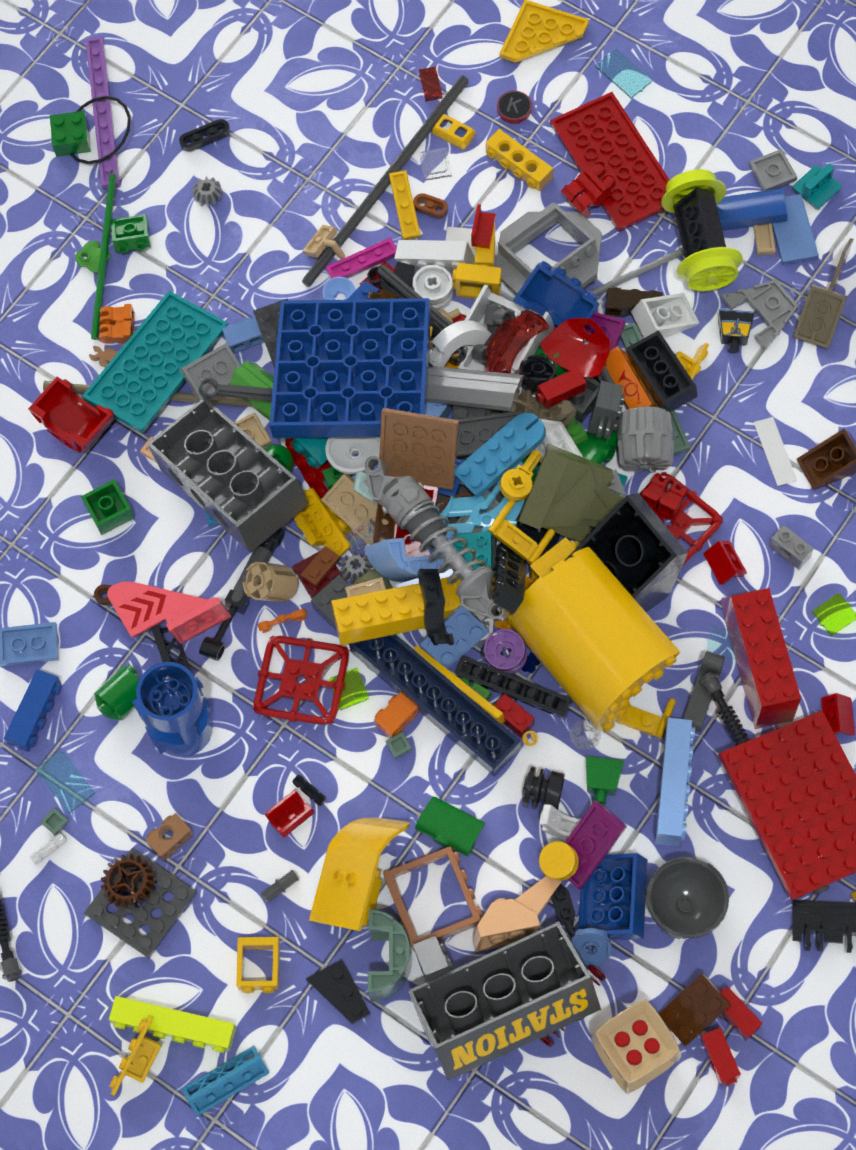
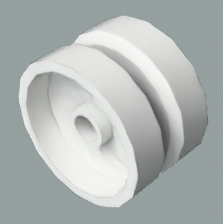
[413,265,453,309]

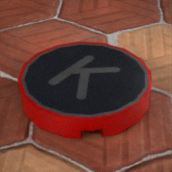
[497,90,532,123]

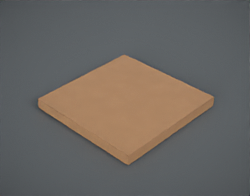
[379,408,459,490]

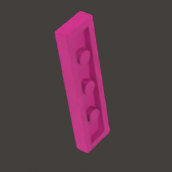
[326,237,397,279]

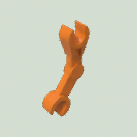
[257,609,307,633]

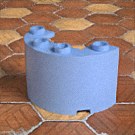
[365,534,453,582]

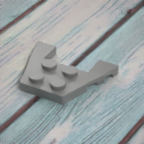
[721,280,799,350]

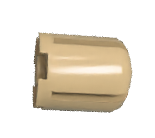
[243,562,298,603]

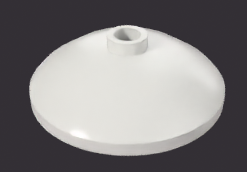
[325,437,380,474]

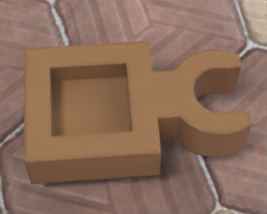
[89,346,118,367]

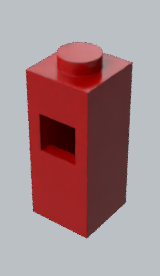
[536,368,587,409]
[718,986,763,1041]
[700,1027,741,1087]

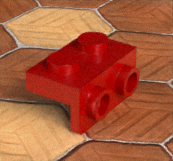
[265,790,314,838]

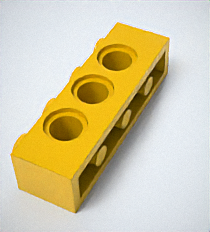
[485,129,553,192]

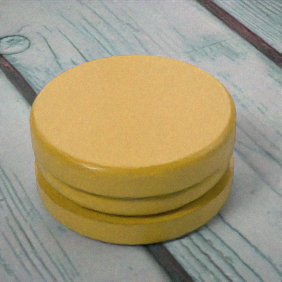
[539,841,579,881]

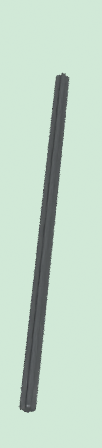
[302,75,468,287]

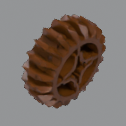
[101,854,156,909]

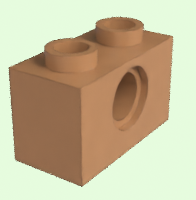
[146,813,194,862]

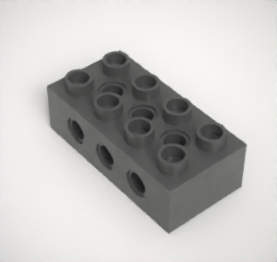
[147,398,308,553]

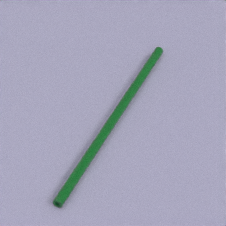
[91,174,116,340]

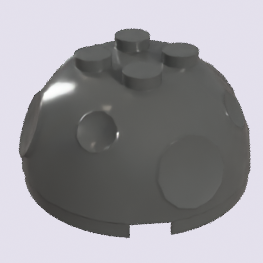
[646,857,729,940]

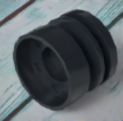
[522,766,565,810]

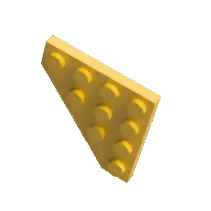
[499,0,589,63]

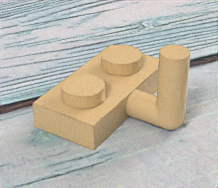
[302,224,345,259]

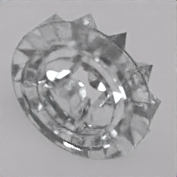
[570,719,601,750]

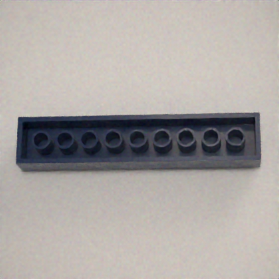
[349,634,521,777]

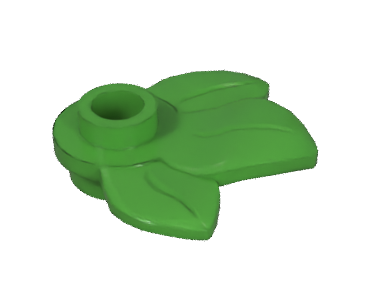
[75,241,111,273]

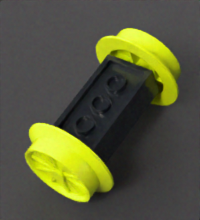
[661,169,743,291]

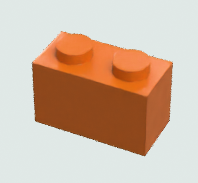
[374,692,419,738]

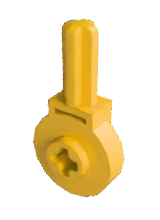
[499,450,542,501]

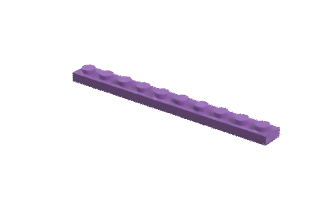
[85,36,120,189]

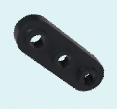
[179,119,230,151]

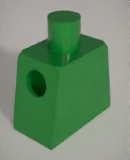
[585,756,624,805]

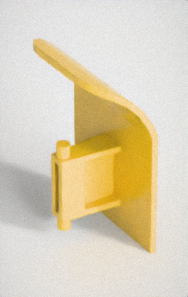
[309,817,410,931]

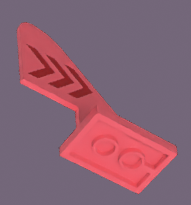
[107,581,231,644]

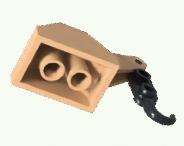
[472,876,590,952]

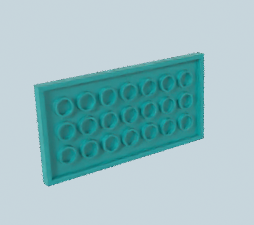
[82,291,228,434]

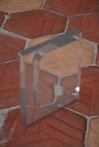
[419,148,452,181]

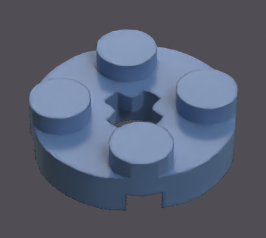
[571,928,612,967]

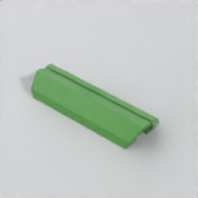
[230,361,274,421]

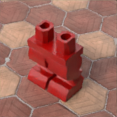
[561,163,616,219]

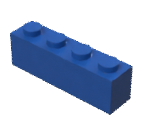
[4,669,62,752]

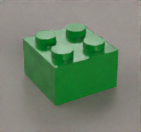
[50,111,91,157]
[81,479,135,535]

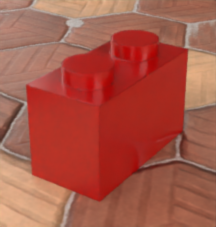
[493,693,535,739]

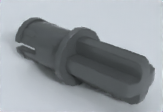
[261,870,299,902]

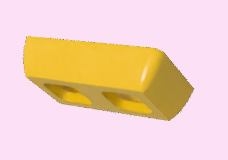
[432,114,476,150]

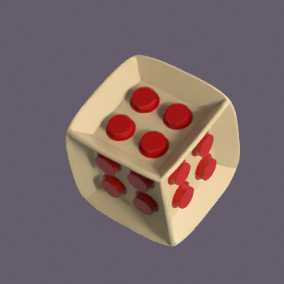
[591,999,682,1094]

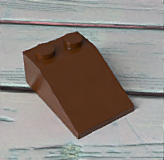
[796,428,856,490]

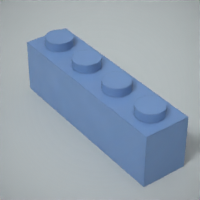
[222,316,264,354]

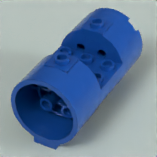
[132,662,213,757]

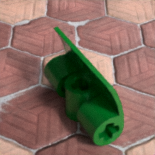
[576,428,618,465]
[415,796,486,857]

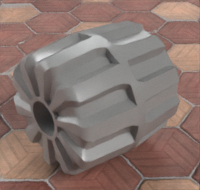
[617,407,674,473]

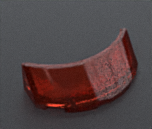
[485,310,549,374]

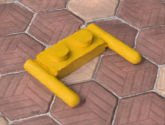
[488,500,555,564]
[616,698,676,739]

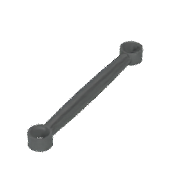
[199,378,273,402]

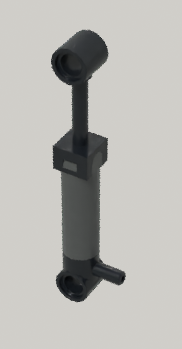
[199,528,285,661]

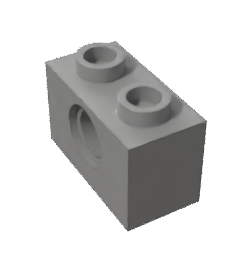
[769,525,814,570]

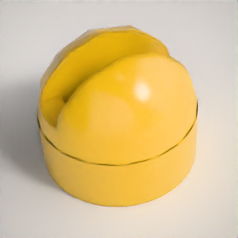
[522,731,538,747]

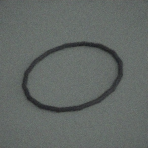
[69,96,131,164]

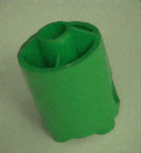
[94,665,139,721]

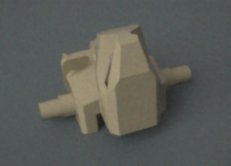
[508,389,577,427]

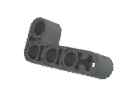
[683,650,725,733]

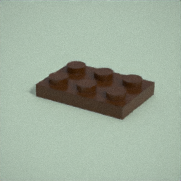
[659,973,732,1047]

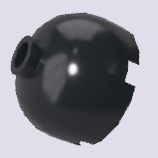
[519,355,557,392]

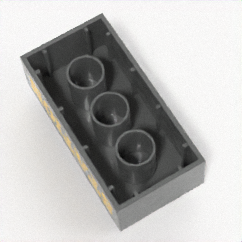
[408,922,601,1080]

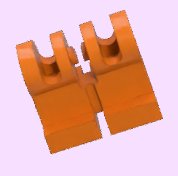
[99,304,135,344]

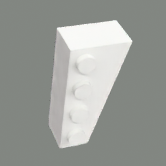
[394,240,475,276]

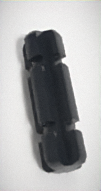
[292,775,326,806]

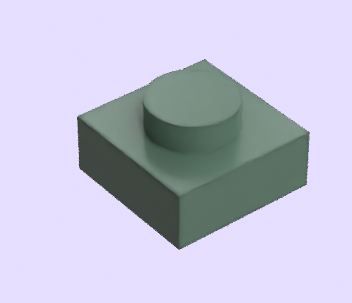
[385,732,412,759]
[40,808,69,836]

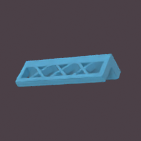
[182,1046,270,1117]

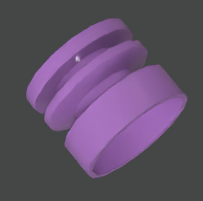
[484,629,528,674]

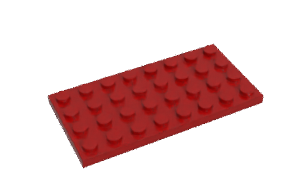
[550,92,670,232]

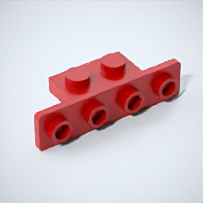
[285,438,331,499]

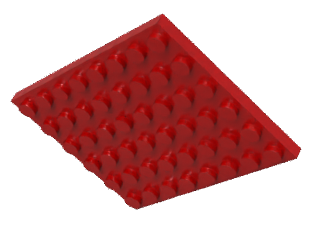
[718,710,856,901]

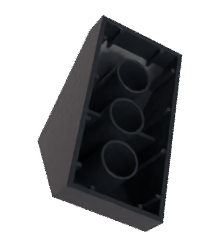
[564,493,688,612]

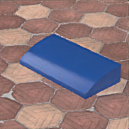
[716,188,788,230]

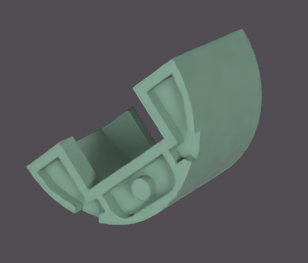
[368,909,412,1002]

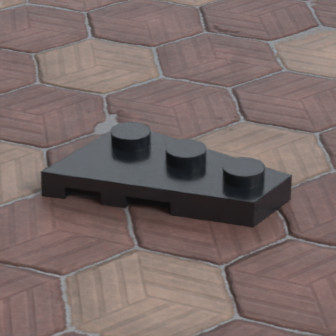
[306,960,370,1025]

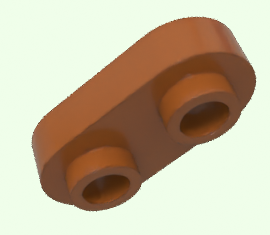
[413,193,448,218]

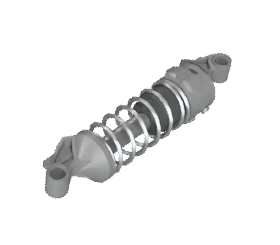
[363,456,510,622]

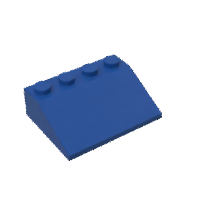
[578,853,648,940]

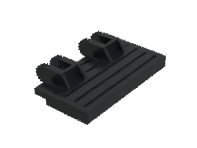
[792,900,856,953]

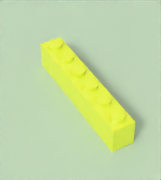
[109,996,237,1053]

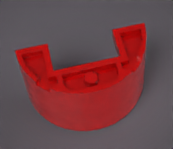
[28,376,114,453]

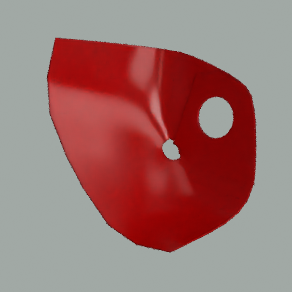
[539,318,611,378]

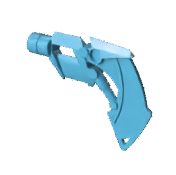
[439,461,526,534]

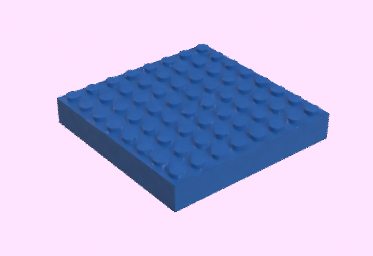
[270,298,431,438]

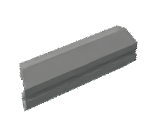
[427,366,523,411]

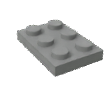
[180,343,241,401]

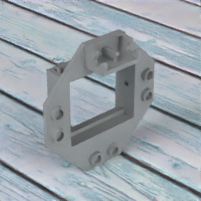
[495,202,602,294]

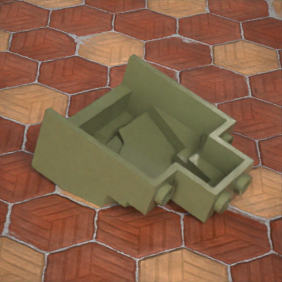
[518,443,626,542]

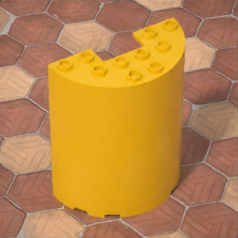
[508,547,680,732]

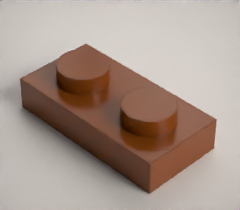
[301,546,340,587]

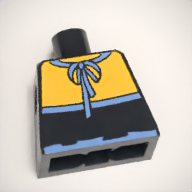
[718,309,755,353]

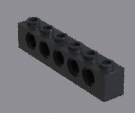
[492,542,526,614]
[455,655,573,720]

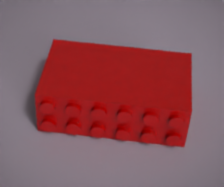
[725,588,801,729]

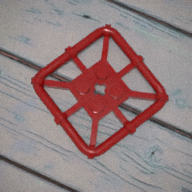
[636,472,723,567]
[253,636,349,725]

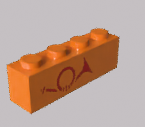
[606,346,657,410]

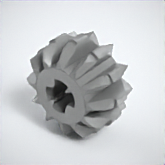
[192,176,223,208]
[340,552,373,584]

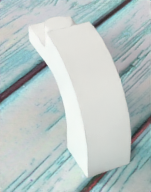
[429,320,491,367]
[540,804,581,840]

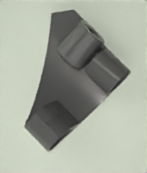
[472,303,516,364]

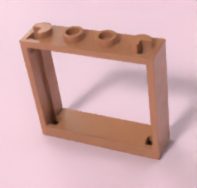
[383,846,483,952]

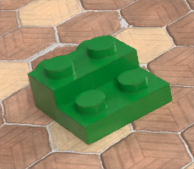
[111,214,151,253]

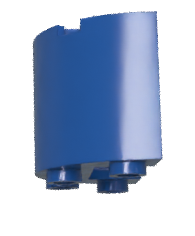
[513,261,600,326]

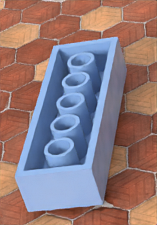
[655,718,695,847]

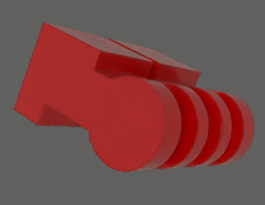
[641,473,689,520]

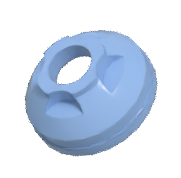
[323,277,356,300]

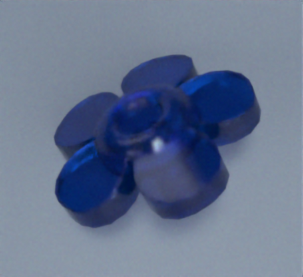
[522,652,541,673]

